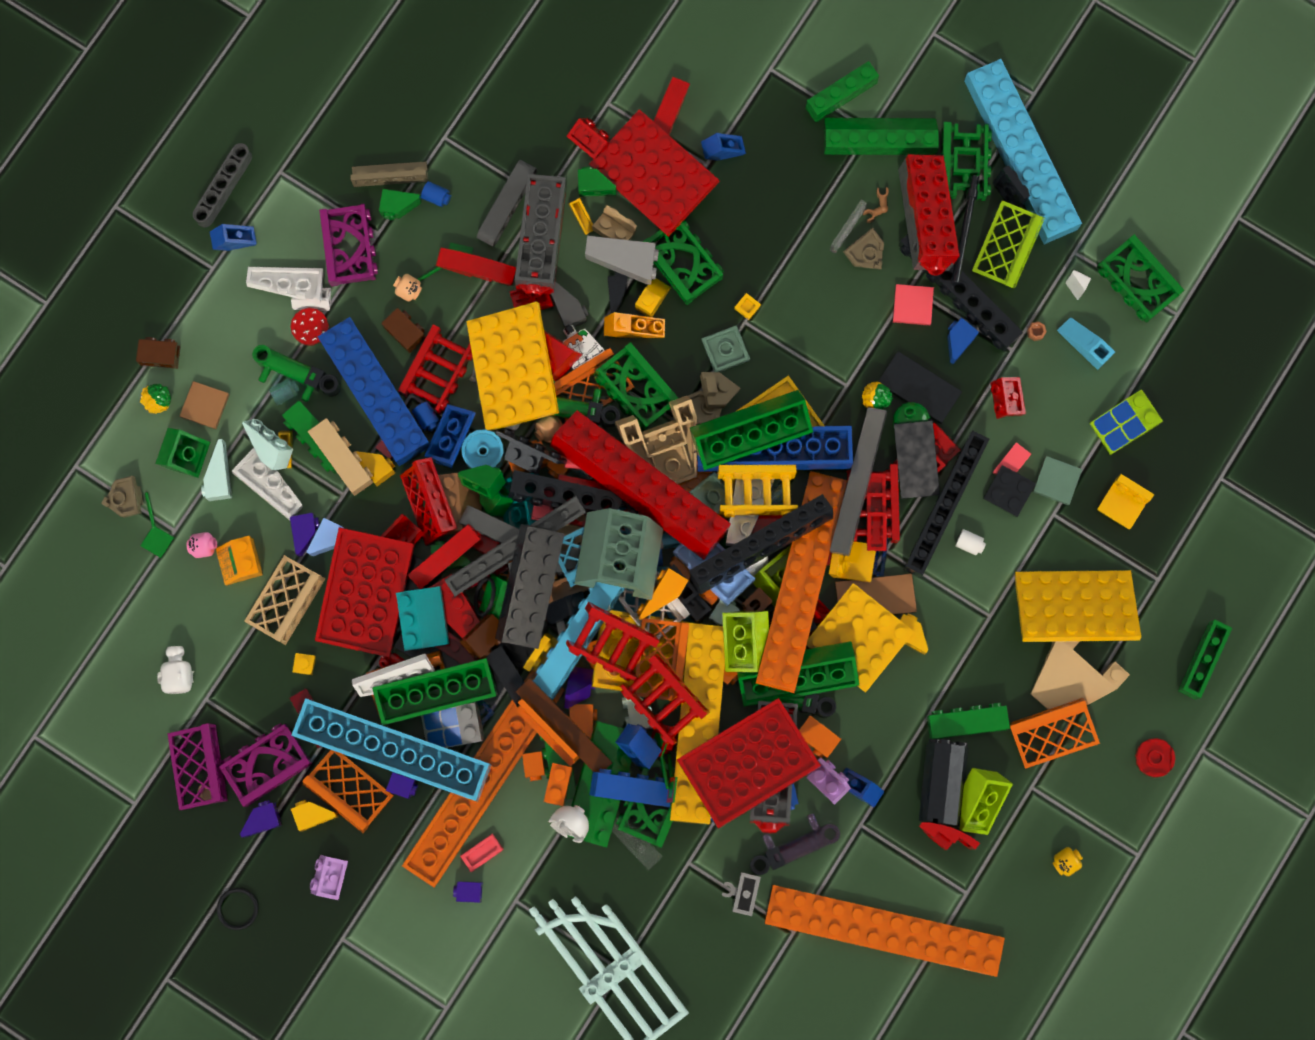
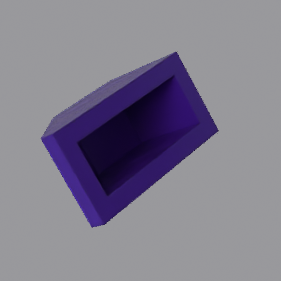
[290,513,320,557]
[564,667,596,708]
[240,800,282,838]

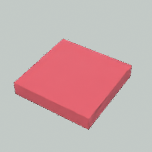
[893,284,934,326]

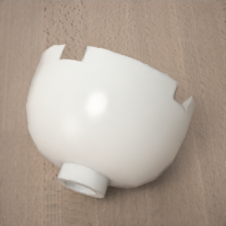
[548,805,589,843]

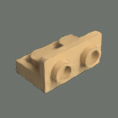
[592,205,637,240]

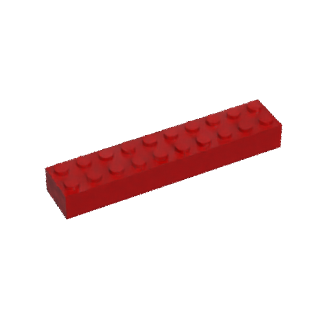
[550,410,731,560]

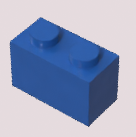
[616,724,662,769]

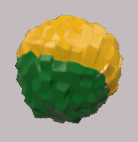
[862,382,892,410]
[140,384,171,414]

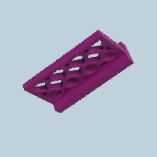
[167,723,228,810]

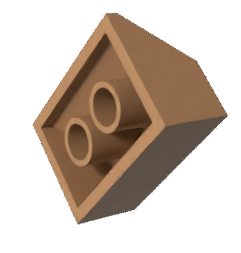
[438,473,482,535]

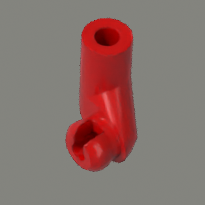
[379,653,405,668]

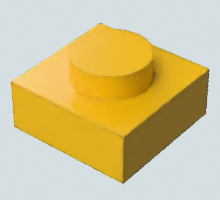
[734,293,761,320]
[292,653,316,675]

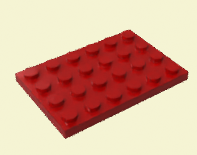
[589,109,720,237]
[315,527,415,657]
[677,698,821,829]

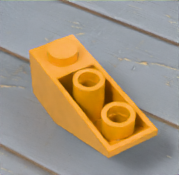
[604,312,665,338]
[636,568,689,620]

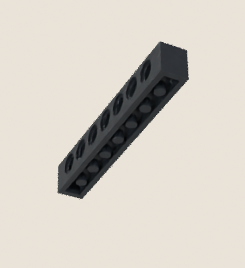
[899,234,1023,352]
[903,430,990,578]
[508,470,638,514]
[689,494,833,595]

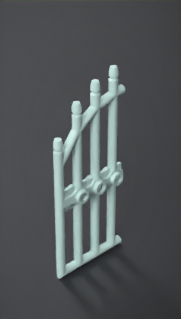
[529,896,689,1040]

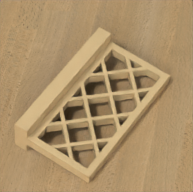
[244,555,325,645]

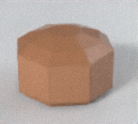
[1027,321,1047,341]

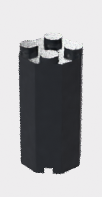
[919,739,969,826]

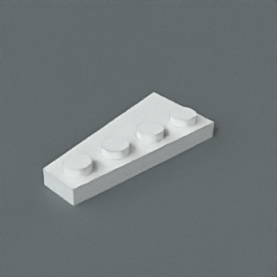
[246,267,324,304]
[232,448,303,520]
[726,479,775,546]
[352,654,435,697]

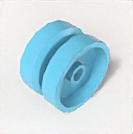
[462,429,505,469]

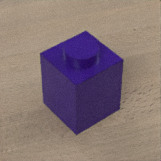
[386,772,418,799]
[453,881,483,903]

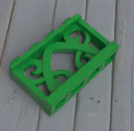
[642,220,724,305]
[1097,234,1185,323]
[594,342,678,431]
[616,760,675,848]

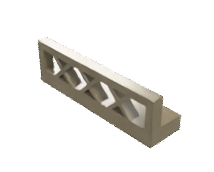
[351,162,428,187]

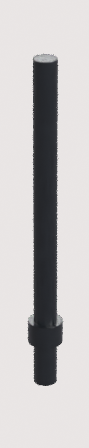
[952,175,979,284]

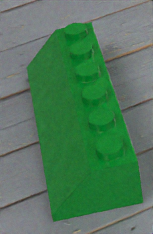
[824,118,939,155]
[690,390,813,470]
[737,641,859,707]
[372,658,498,725]
[567,721,632,848]

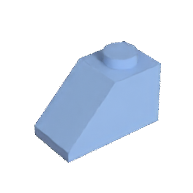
[307,518,344,556]

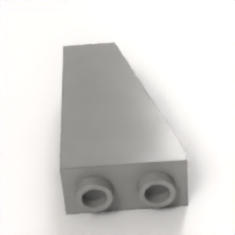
[585,236,659,285]

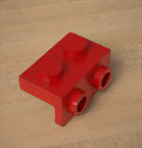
[381,514,425,543]

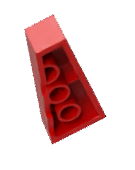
[544,331,583,381]
[429,574,481,638]

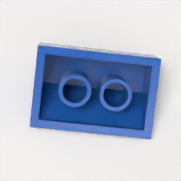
[425,404,476,468]

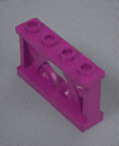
[319,204,378,287]
[219,723,313,807]

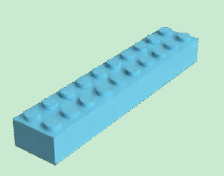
[964,59,1082,244]
[291,698,492,802]

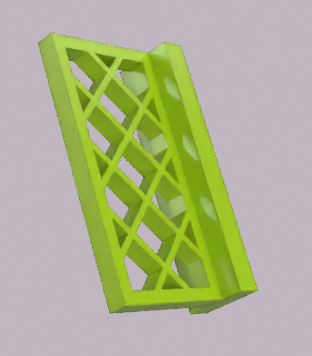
[972,200,1045,288]

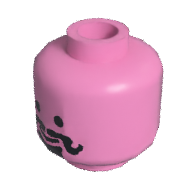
[187,532,217,558]

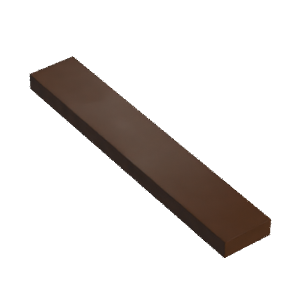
[516,678,612,772]

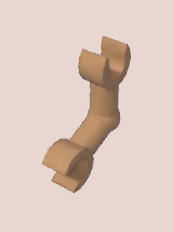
[863,187,889,223]

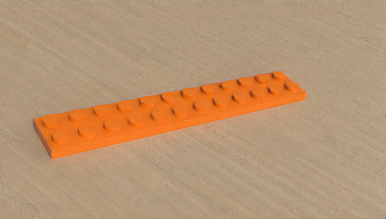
[756,471,848,693]
[402,670,565,888]
[764,885,1005,977]

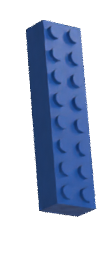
[317,317,430,466]
[697,426,853,472]

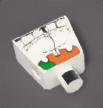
[563,325,604,370]

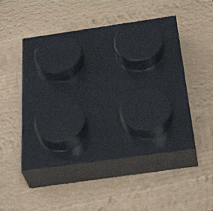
[993,165,1030,212]
[983,465,1036,517]

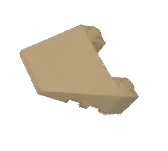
[615,396,697,484]
[1031,641,1130,710]

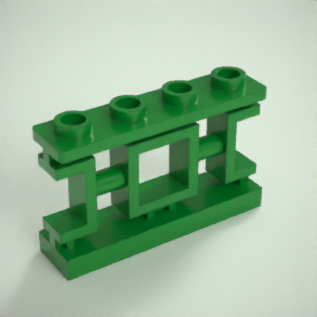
[941,122,992,201]

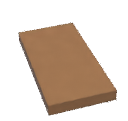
[835,574,917,615]

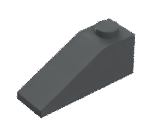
[551,281,588,328]

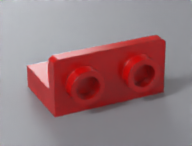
[566,118,611,159]
[991,377,1026,419]

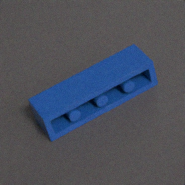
[589,769,670,807]

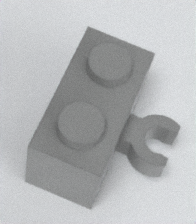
[722,872,761,916]

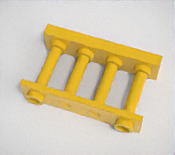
[717,465,798,518]

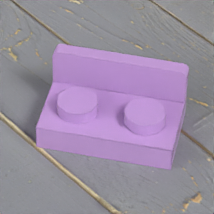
[807,757,851,805]
[310,855,348,900]

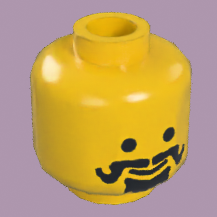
[1053,847,1083,876]

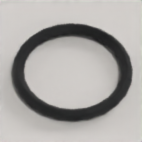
[474,576,496,617]
[217,888,258,930]

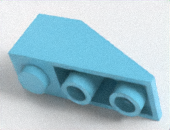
[1057,317,1115,370]

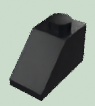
[545,591,585,626]

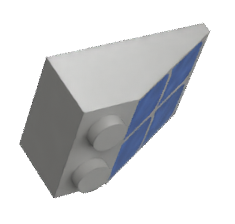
[421,702,485,748]

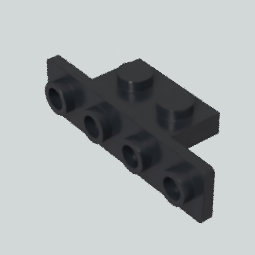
[495,428,567,474]

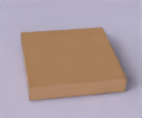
[180,381,230,429]

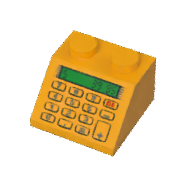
[216,536,263,586]

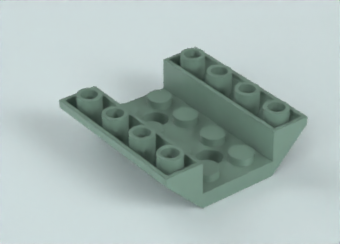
[574,508,663,600]

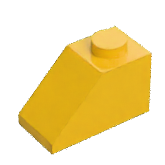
[635,278,671,317]
[356,451,395,486]
[899,613,928,655]
[291,800,339,831]

